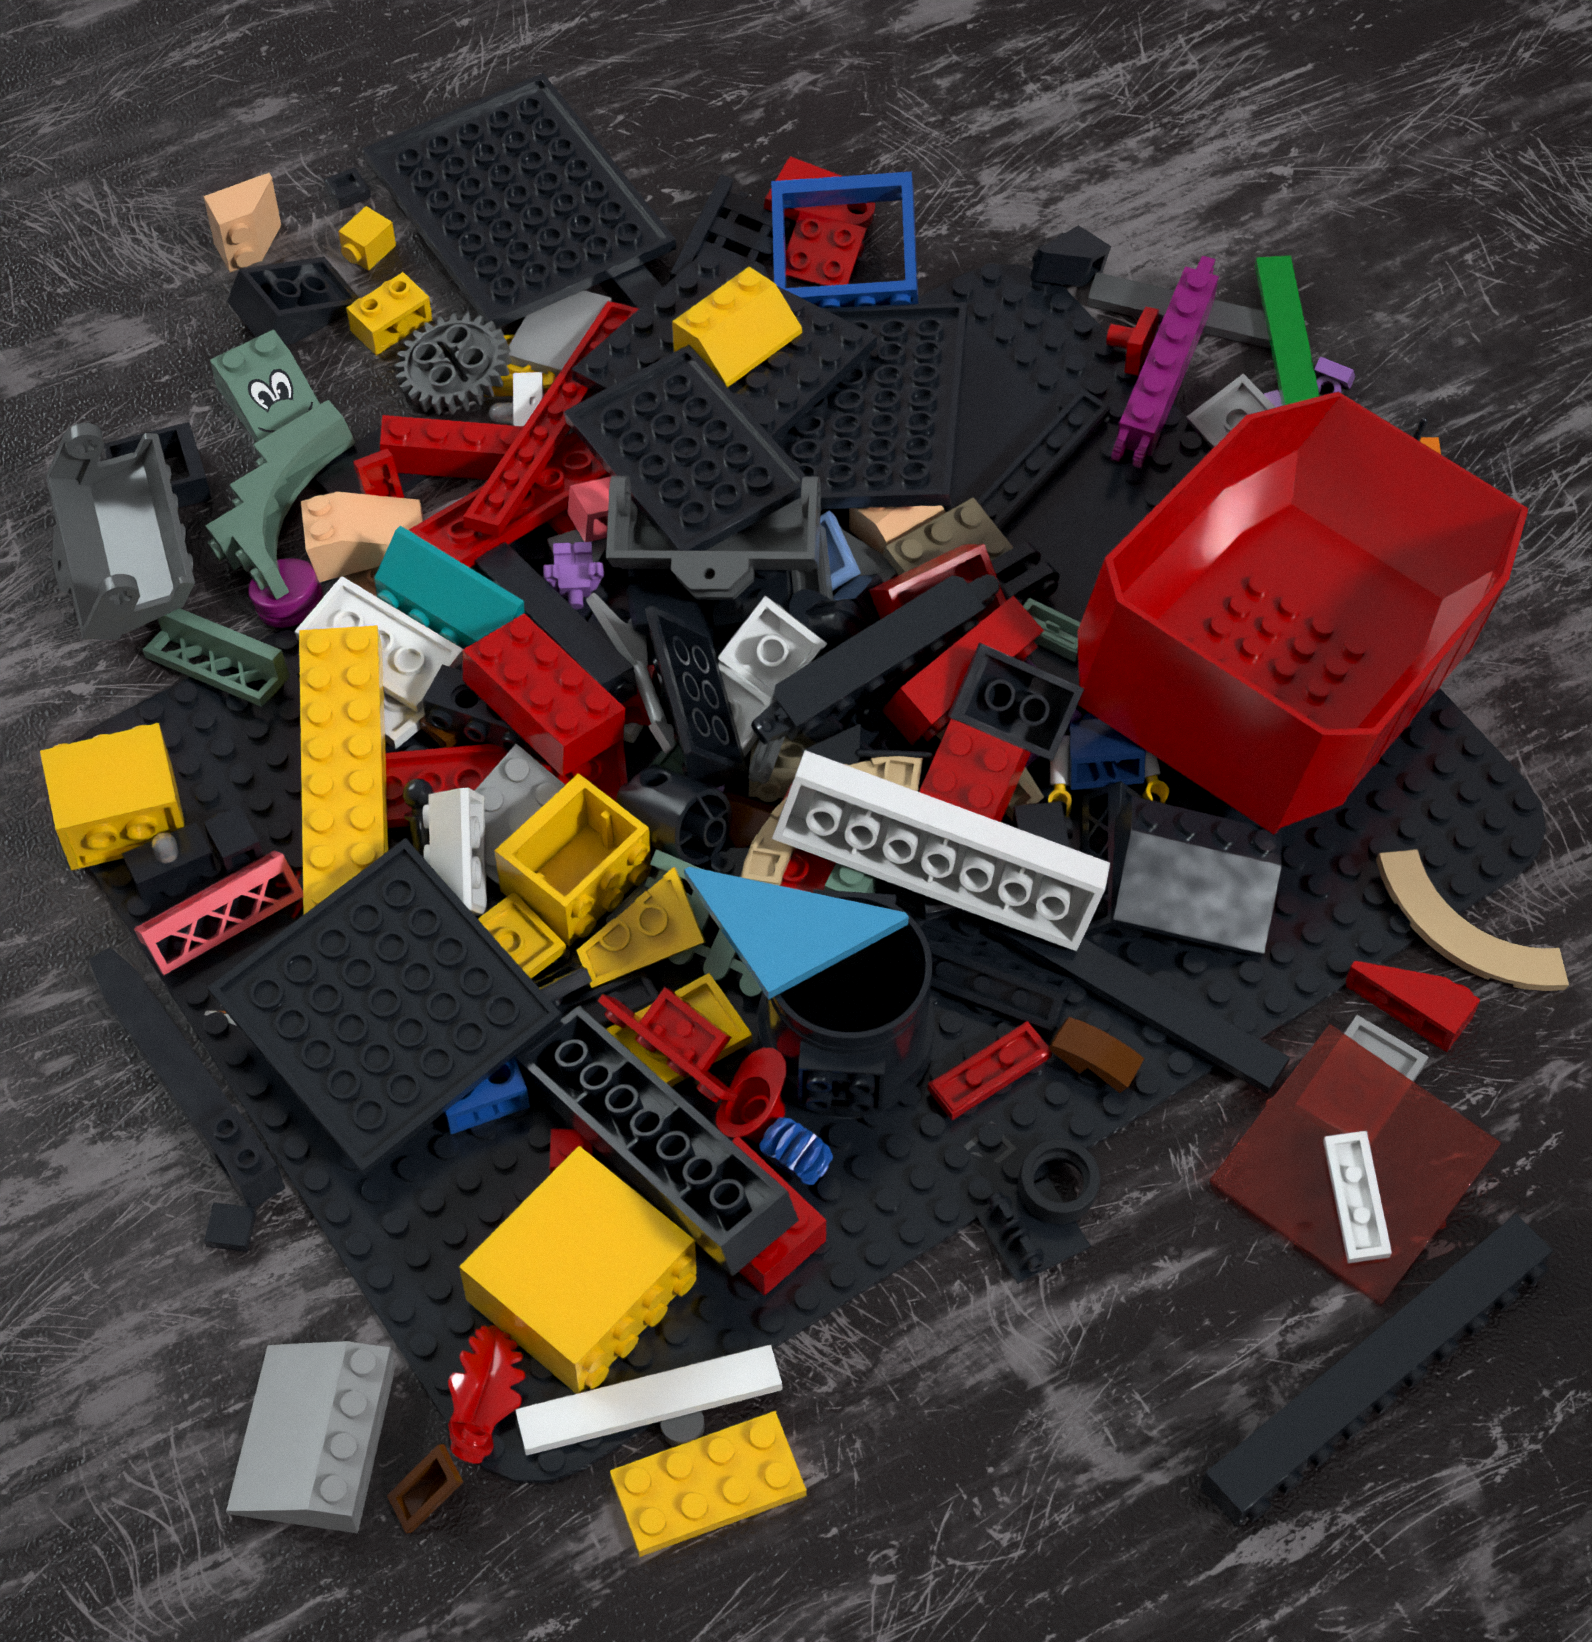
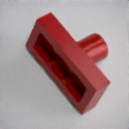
[1106,306,1159,375]
[353,448,404,498]

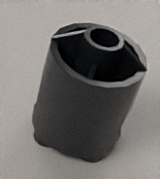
[617,764,732,865]

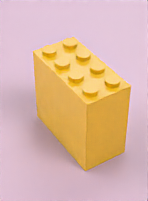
[459,1146,697,1394]

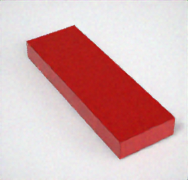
[927,1021,1052,1120]

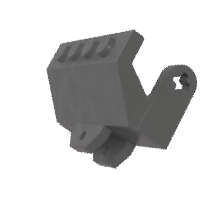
[46,423,195,640]
[606,476,821,600]

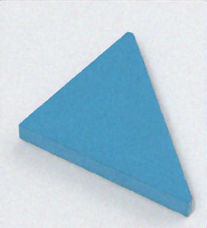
[684,867,909,1000]

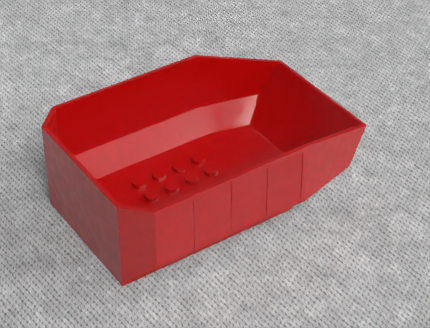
[1077,392,1529,835]

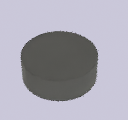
[660,1411,705,1447]

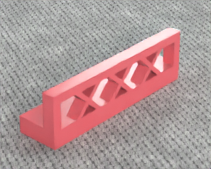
[134,851,303,975]

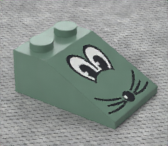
[210,329,320,442]

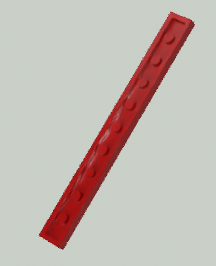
[463,301,639,537]

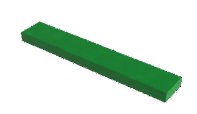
[1255,256,1320,406]

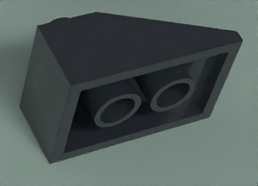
[227,257,359,345]
[948,643,1084,761]

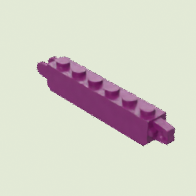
[1111,255,1219,468]

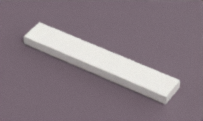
[515,1345,782,1456]

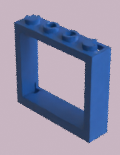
[771,172,918,308]

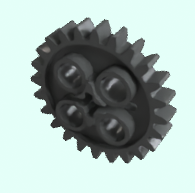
[395,313,512,415]

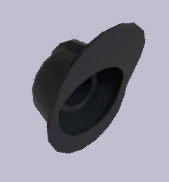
[788,589,872,653]

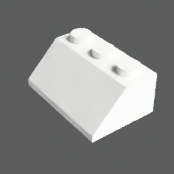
[423,788,487,916]

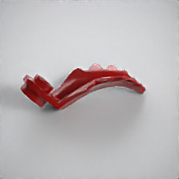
[448,1325,525,1464]

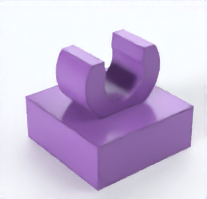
[1314,357,1355,393]

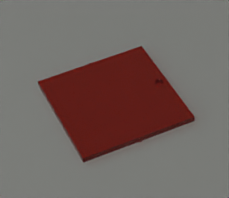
[1209,1024,1501,1306]

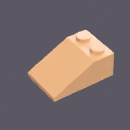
[301,492,423,582]

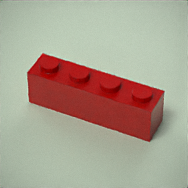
[380,415,523,480]

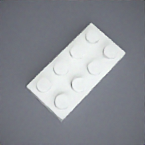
[294,576,463,713]

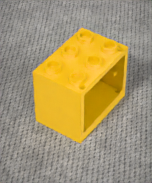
[40,723,185,871]
[494,773,652,947]

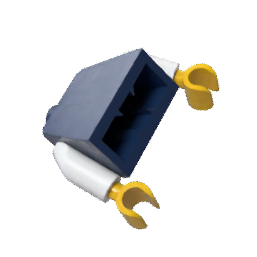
[1048,713,1169,816]

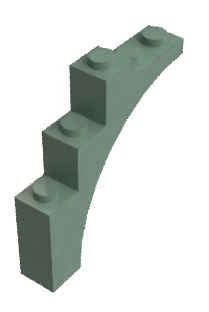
[205,400,356,600]

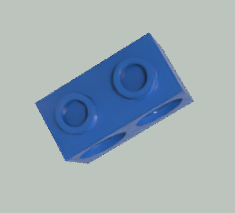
[443,1057,530,1134]

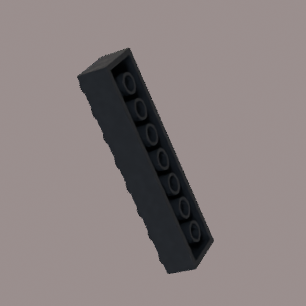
[515,1006,799,1276]

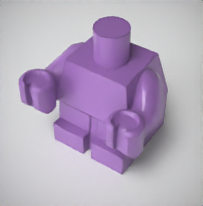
[543,542,604,610]

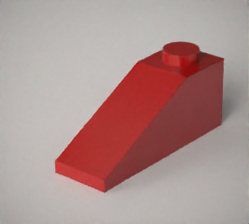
[1345,961,1480,1052]

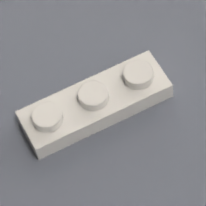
[1323,1131,1392,1263]

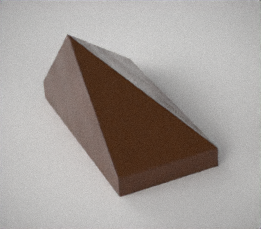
[721,789,777,848]
[387,1444,463,1533]

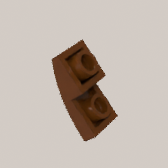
[1048,1017,1145,1093]

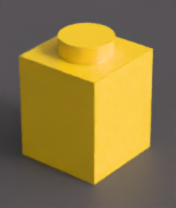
[338,206,396,271]

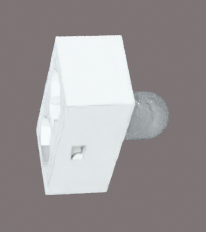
[489,372,544,426]

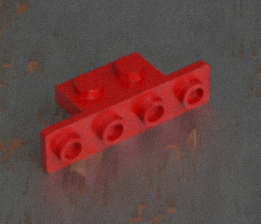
[598,987,737,1102]

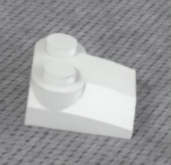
[718,595,827,696]

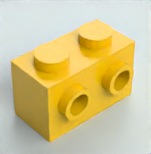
[347,272,432,356]

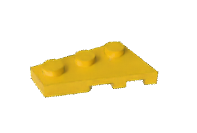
[576,867,706,988]

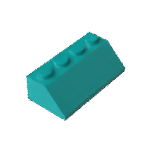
[374,526,525,649]

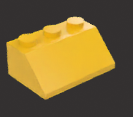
[672,267,802,388]

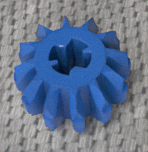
[759,1117,833,1185]

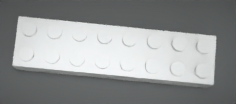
[772,750,1110,951]

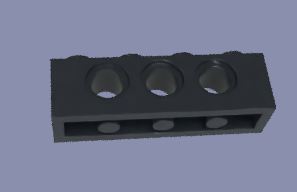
[422,664,551,766]

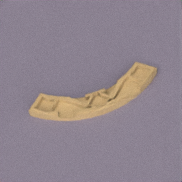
[741,756,923,886]
[1376,850,1569,991]

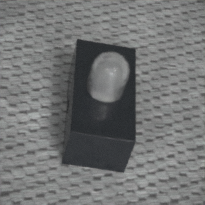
[122,822,216,900]

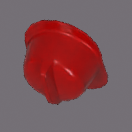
[716,1048,787,1143]

